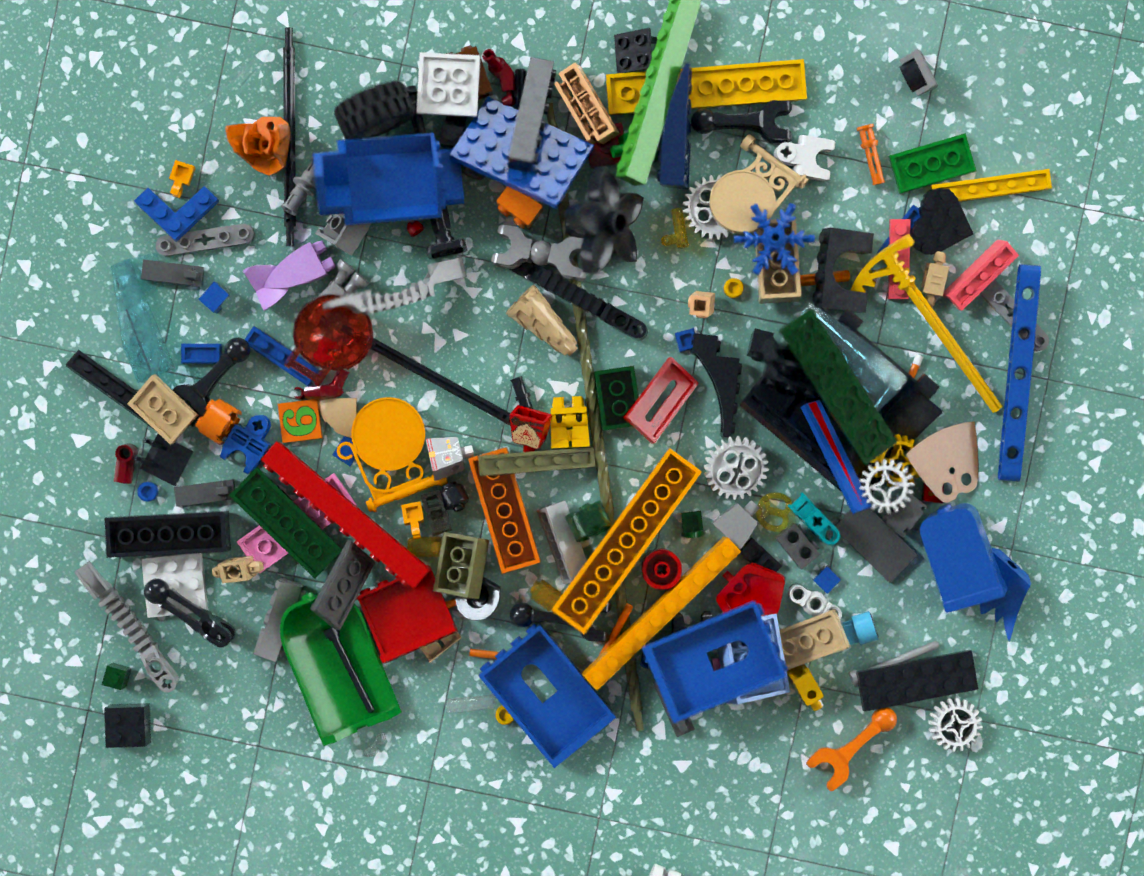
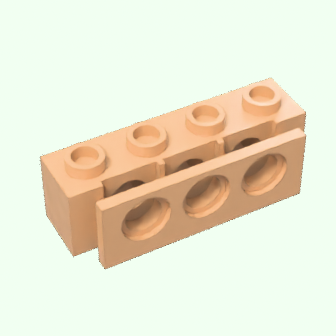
[554,63,620,144]

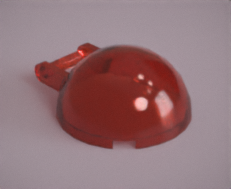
[284,294,374,386]

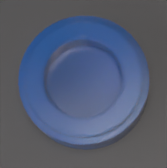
[137,482,159,502]

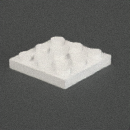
[417,53,480,117]
[141,553,208,618]

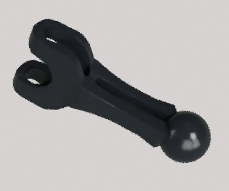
[691,100,792,144]
[173,337,250,427]
[144,578,236,648]
[510,602,612,642]

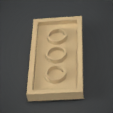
[779,609,850,669]

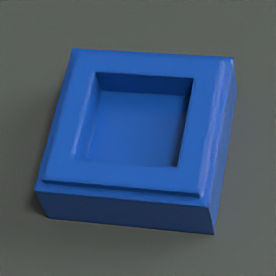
[674,328,695,352]
[812,566,841,594]

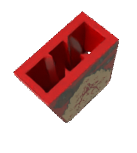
[509,405,552,452]

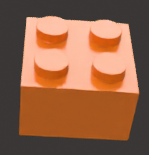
[496,186,543,229]

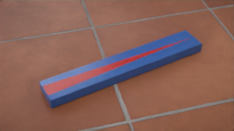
[801,400,872,514]

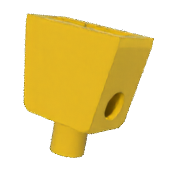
[787,664,824,711]

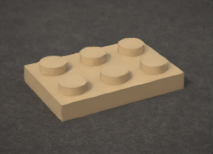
[128,374,198,445]

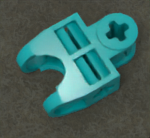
[787,492,840,545]

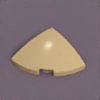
[318,398,357,438]

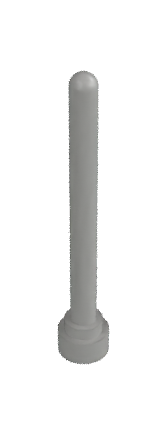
[849,641,939,687]

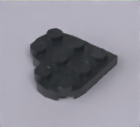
[910,188,974,255]

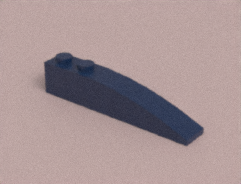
[657,63,692,189]

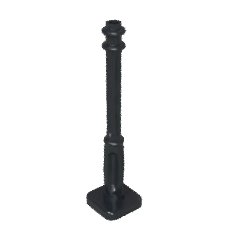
[406,86,467,259]

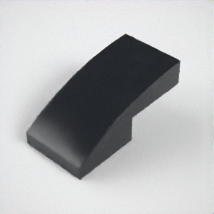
[739,537,782,572]

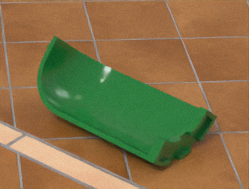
[280,592,402,746]

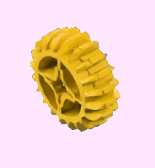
[871,434,920,487]

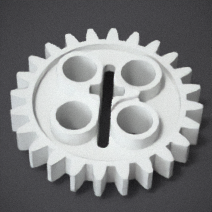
[682,175,734,240]
[704,436,769,500]

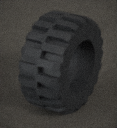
[334,80,415,140]

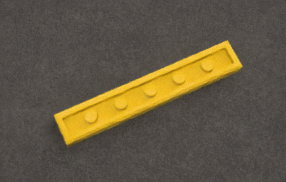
[930,169,1052,202]

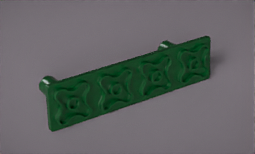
[779,308,897,464]

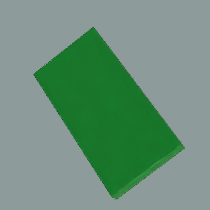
[888,133,977,194]

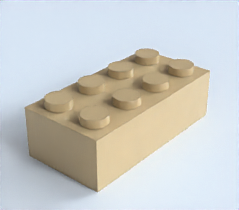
[755,219,801,304]

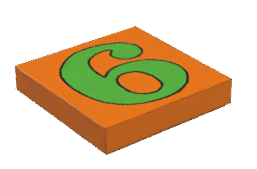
[278,399,323,443]

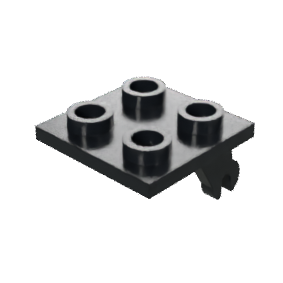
[614,28,658,74]
[134,433,194,486]

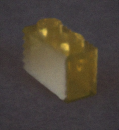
[529,579,561,611]

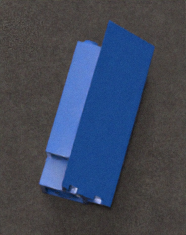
[313,133,464,225]

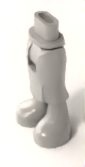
[306,259,369,327]

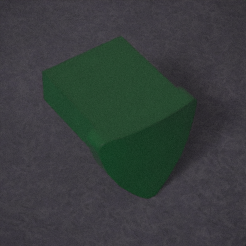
[681,510,706,538]

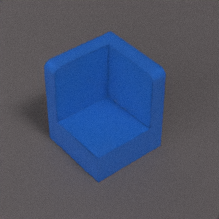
[198,282,229,314]

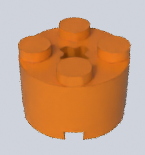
[195,399,242,445]

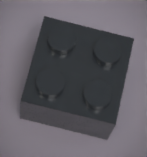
[104,703,151,748]

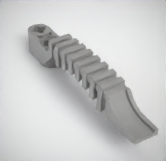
[323,257,467,315]
[74,561,179,692]

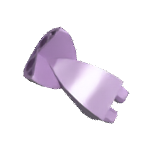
[243,240,336,311]

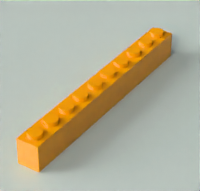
[581,536,741,690]

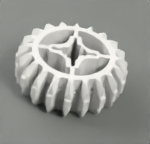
[860,459,914,514]
[928,698,983,752]

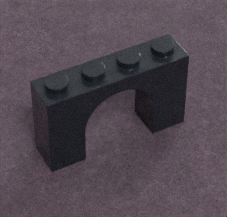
[812,227,874,313]

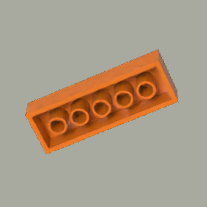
[468,447,541,574]

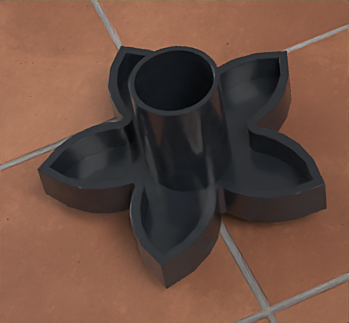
[564,166,644,273]

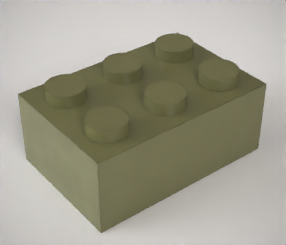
[433,532,489,599]

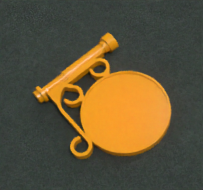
[337,397,448,513]

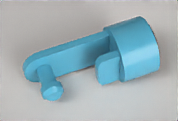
[841,611,879,645]

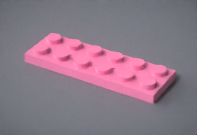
[236,473,357,574]

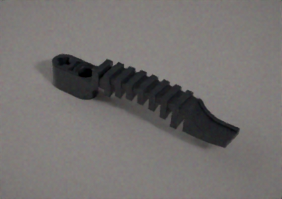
[509,262,648,341]

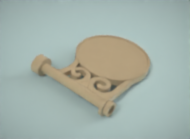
[709,134,809,234]

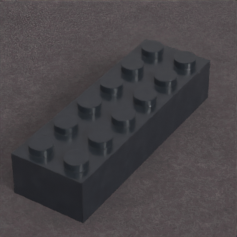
[104,511,231,558]

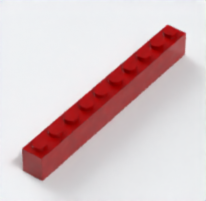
[261,441,431,588]

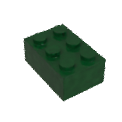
[594,366,639,431]

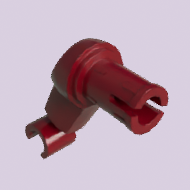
[482,49,515,106]
[294,367,350,400]

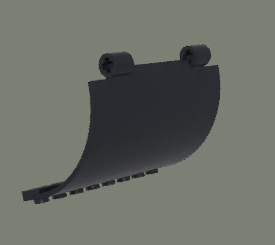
[739,308,943,499]

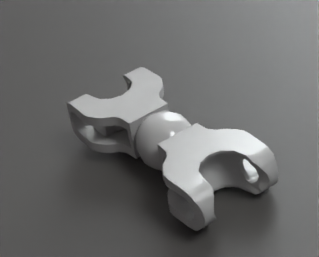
[491,225,586,281]

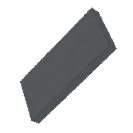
[835,508,917,583]
[311,541,375,630]

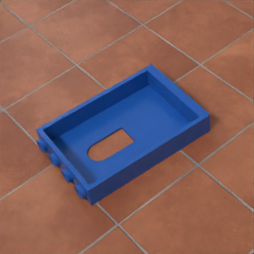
[642,600,788,723]
[478,623,616,768]

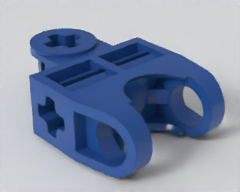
[220,415,272,475]

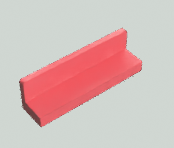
[943,240,1019,311]

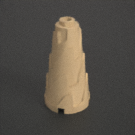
[506,285,578,356]

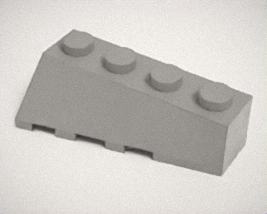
[315,214,372,256]
[253,578,306,662]

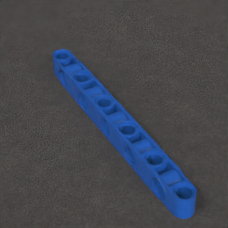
[998,264,1041,482]

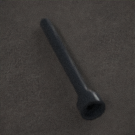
[323,627,375,713]

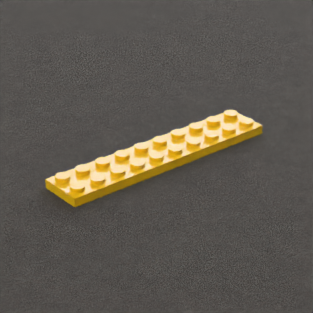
[606,59,807,115]

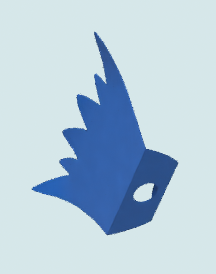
[980,548,1031,641]

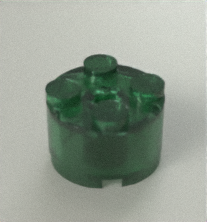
[565,500,612,543]

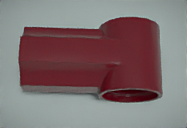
[114,444,138,484]

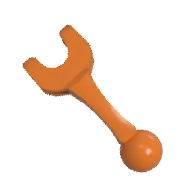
[806,707,897,791]

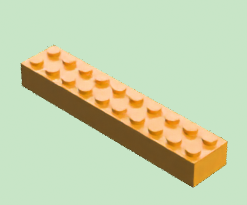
[551,448,702,634]

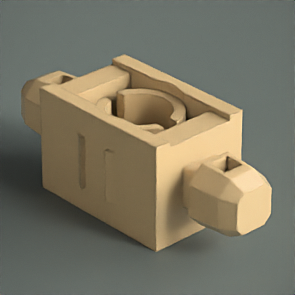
[920,251,949,307]
[212,555,264,583]

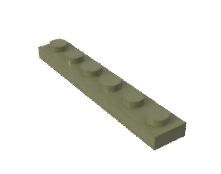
[478,447,595,476]

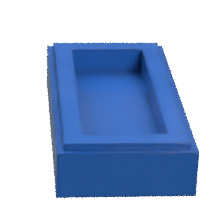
[181,344,222,364]

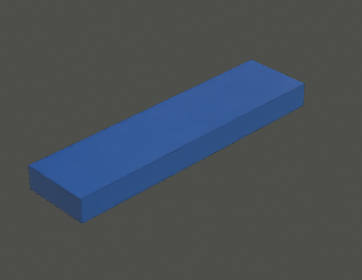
[245,326,320,386]

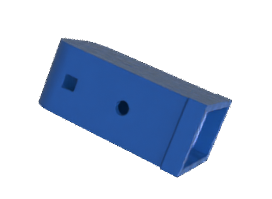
[920,503,1008,614]

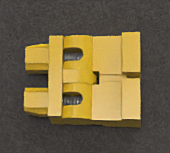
[550,396,590,448]

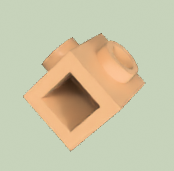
[688,291,715,318]

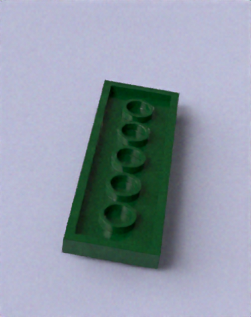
[229,467,343,579]

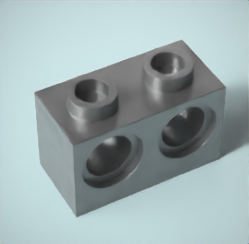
[774,523,820,570]

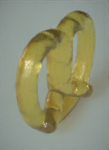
[756,492,792,532]

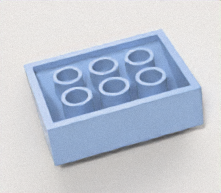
[717,614,790,704]

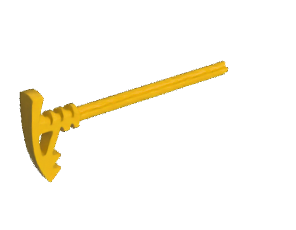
[851,234,1003,413]

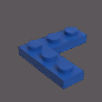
[134,186,219,242]

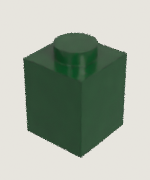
[101,663,132,690]

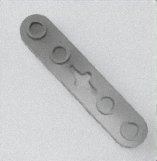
[156,224,255,256]
[980,279,1049,351]

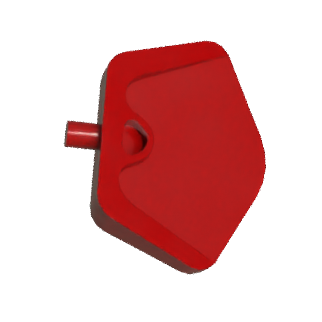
[716,563,785,616]

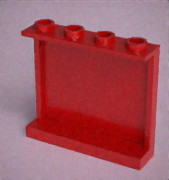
[356,565,458,664]

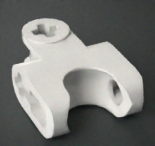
[774,135,836,182]

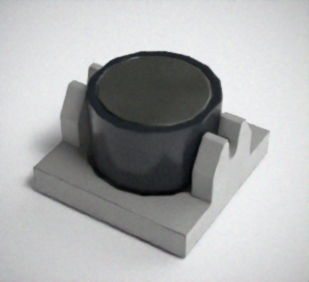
[899,49,938,96]

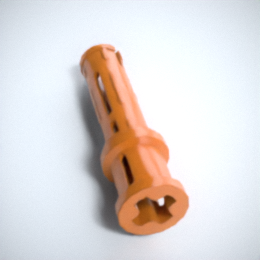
[856,124,885,186]

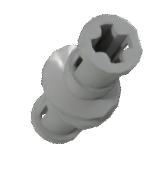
[281,157,316,216]

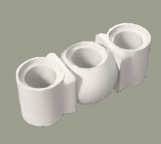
[788,584,842,620]

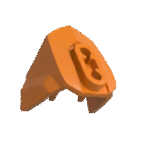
[225,117,290,176]

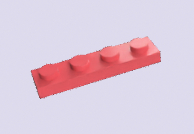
[888,219,911,299]

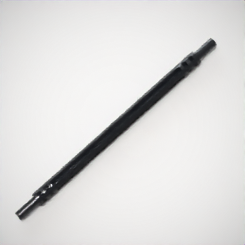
[283,27,296,247]
[341,324,511,426]

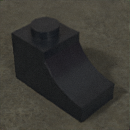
[439,116,467,149]

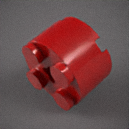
[641,548,682,590]

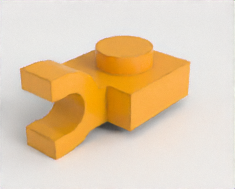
[169,160,196,198]
[401,501,424,539]

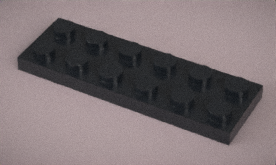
[856,650,978,711]

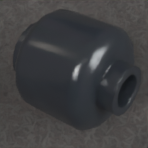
[440,482,469,513]

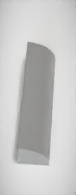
[537,500,587,584]

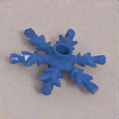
[734,203,815,276]

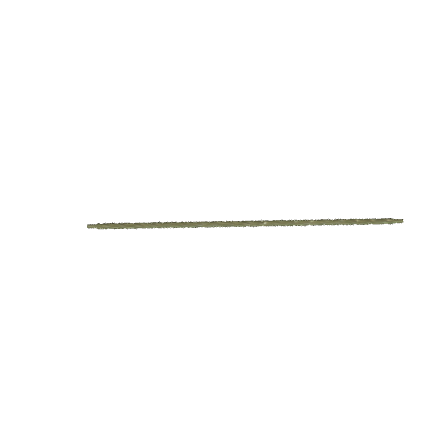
[547,103,644,731]

